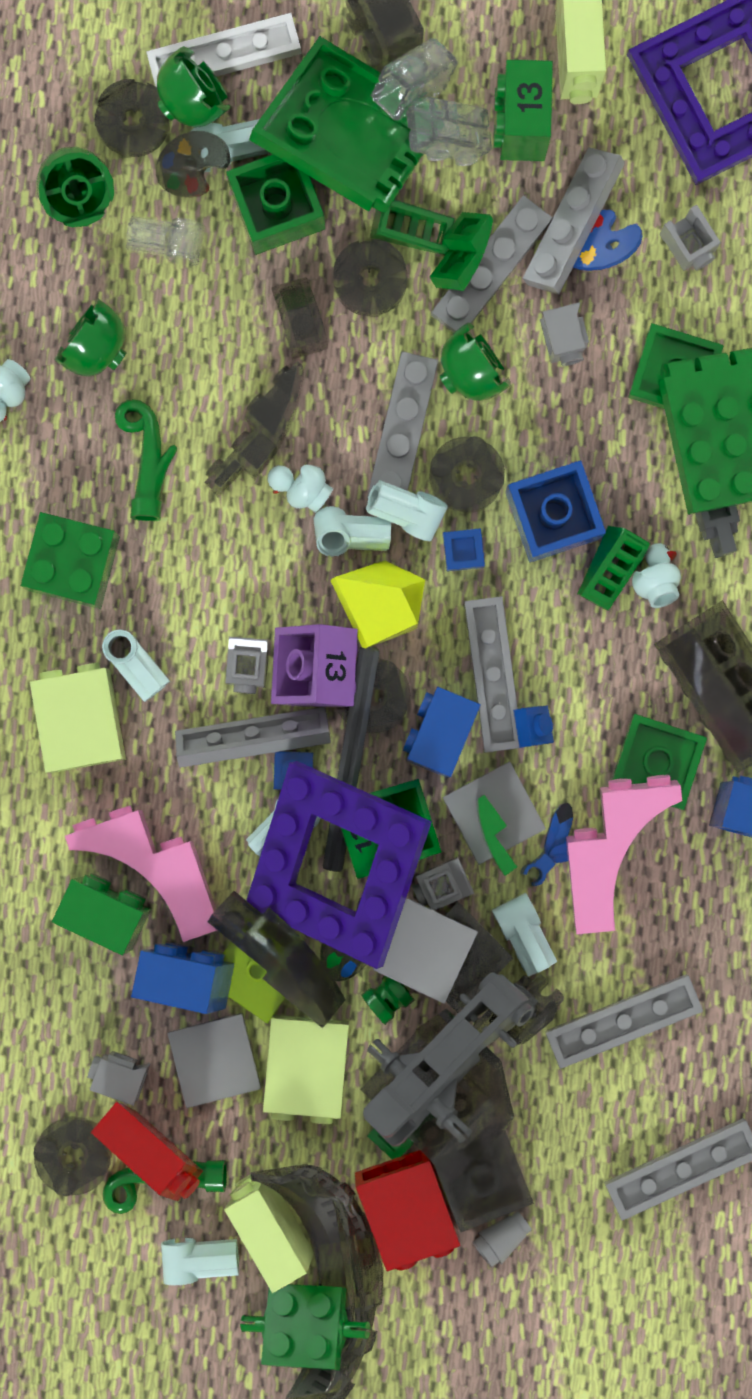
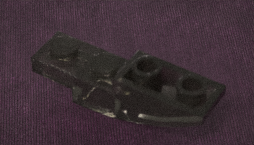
[204,361,304,498]
[207,891,346,1028]

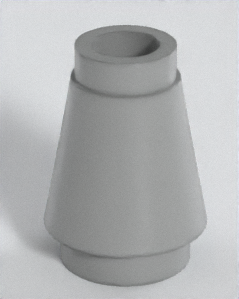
[473,1211,532,1268]

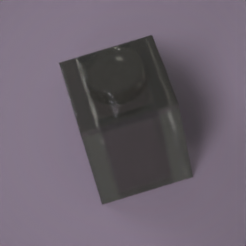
[271,277,328,359]

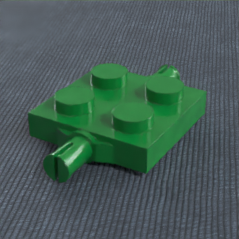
[240,1284,370,1371]

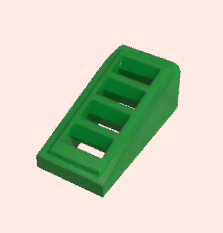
[370,200,455,255]
[577,525,650,611]

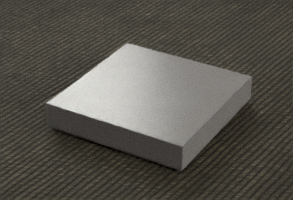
[442,762,546,865]
[373,898,478,1004]
[167,1013,262,1108]

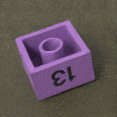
[271,624,358,707]

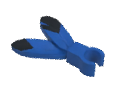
[520,803,573,886]

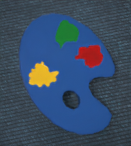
[573,210,643,271]

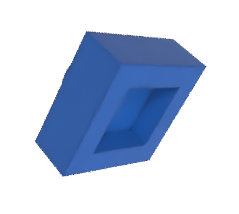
[442,528,485,572]
[513,705,554,748]
[273,751,313,790]

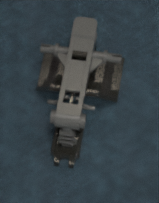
[360,972,564,1183]

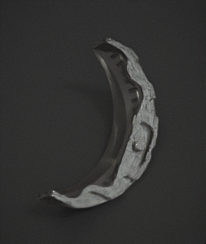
[250,1164,383,1399]

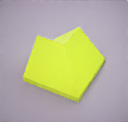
[330,560,425,649]

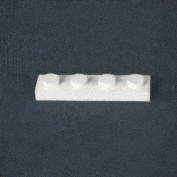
[146,13,301,93]

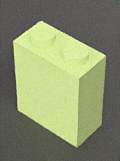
[555,0,606,104]
[30,663,126,773]
[263,1014,349,1124]
[224,1173,314,1293]

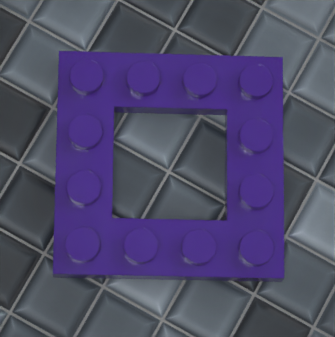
[627,0,752,185]
[245,761,432,969]

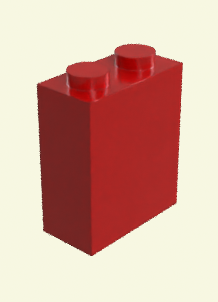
[90,1101,203,1202]
[355,1147,460,1272]

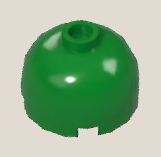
[157,46,230,128]
[36,147,114,228]
[54,298,127,377]
[440,322,511,401]

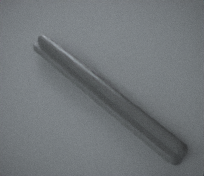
[323,646,380,872]

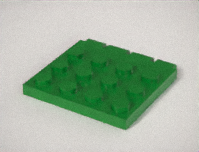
[249,36,444,212]
[658,348,752,515]

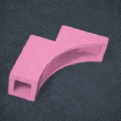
[566,775,682,934]
[65,805,222,942]

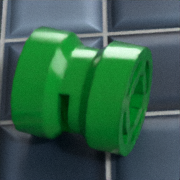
[361,976,415,1025]

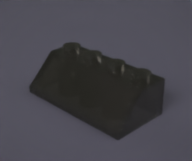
[654,600,752,773]

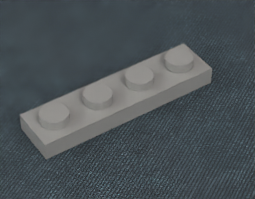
[522,147,625,295]
[431,195,553,333]
[367,351,438,499]
[464,596,523,753]
[175,707,331,768]
[545,974,703,1069]
[604,1118,752,1221]

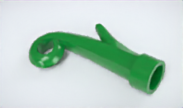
[115,399,177,521]
[103,1160,227,1214]

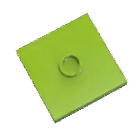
[223,916,311,1024]

